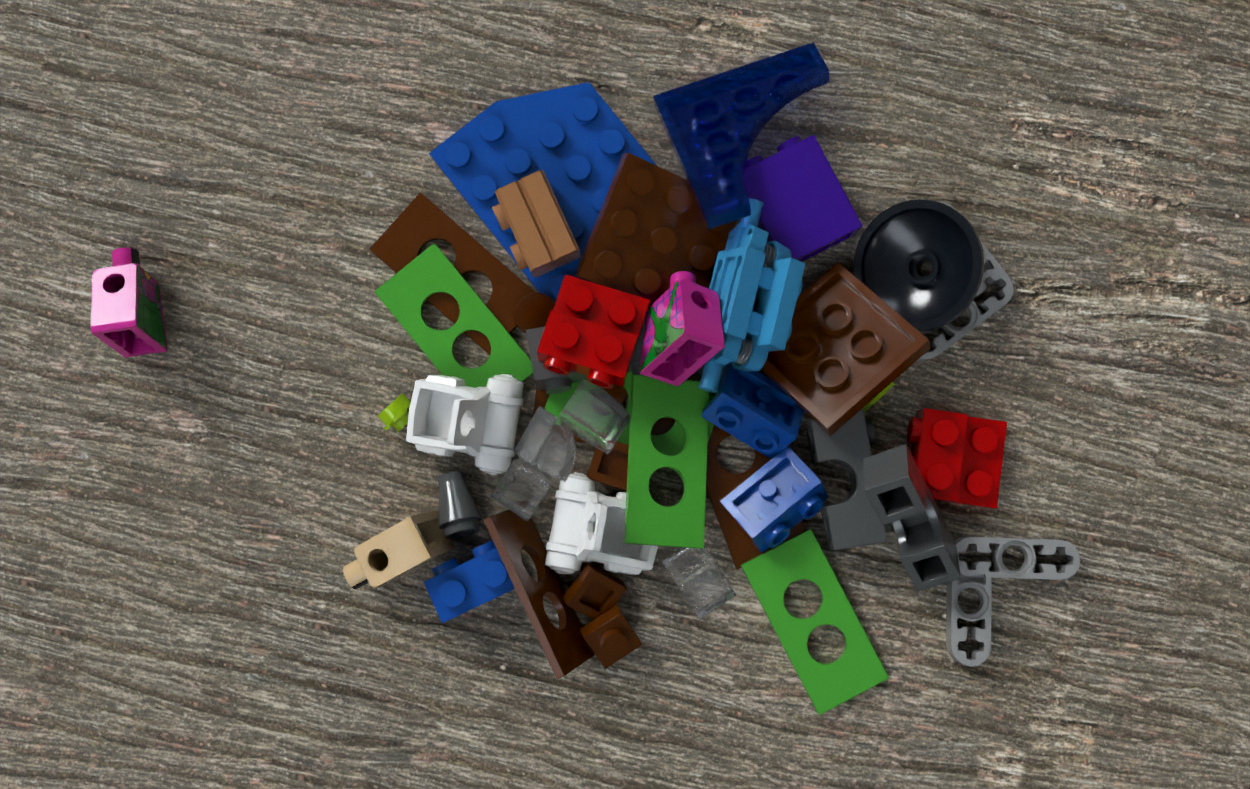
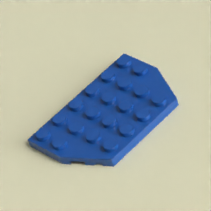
[429,82,657,303]

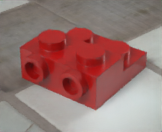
[537,274,650,388]
[907,408,1007,509]

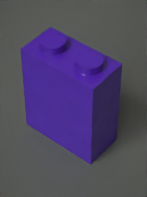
[733,135,863,262]

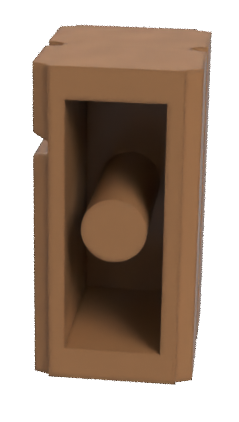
[492,170,581,278]

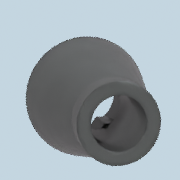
[437,471,482,539]

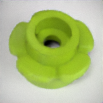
[377,393,411,432]

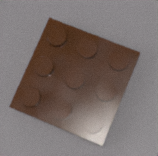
[574,153,742,307]
[761,262,931,436]

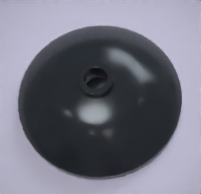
[853,199,984,332]

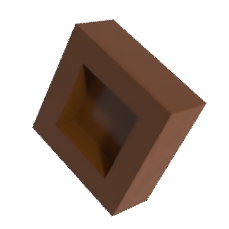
[586,436,629,491]
[563,562,627,619]
[580,605,643,669]

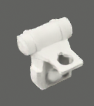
[406,374,524,475]
[545,472,658,575]

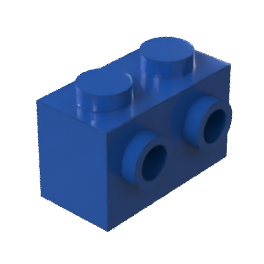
[424,540,515,623]

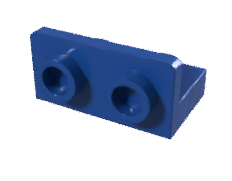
[701,362,804,459]
[720,446,828,552]

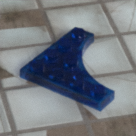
[653,42,829,229]

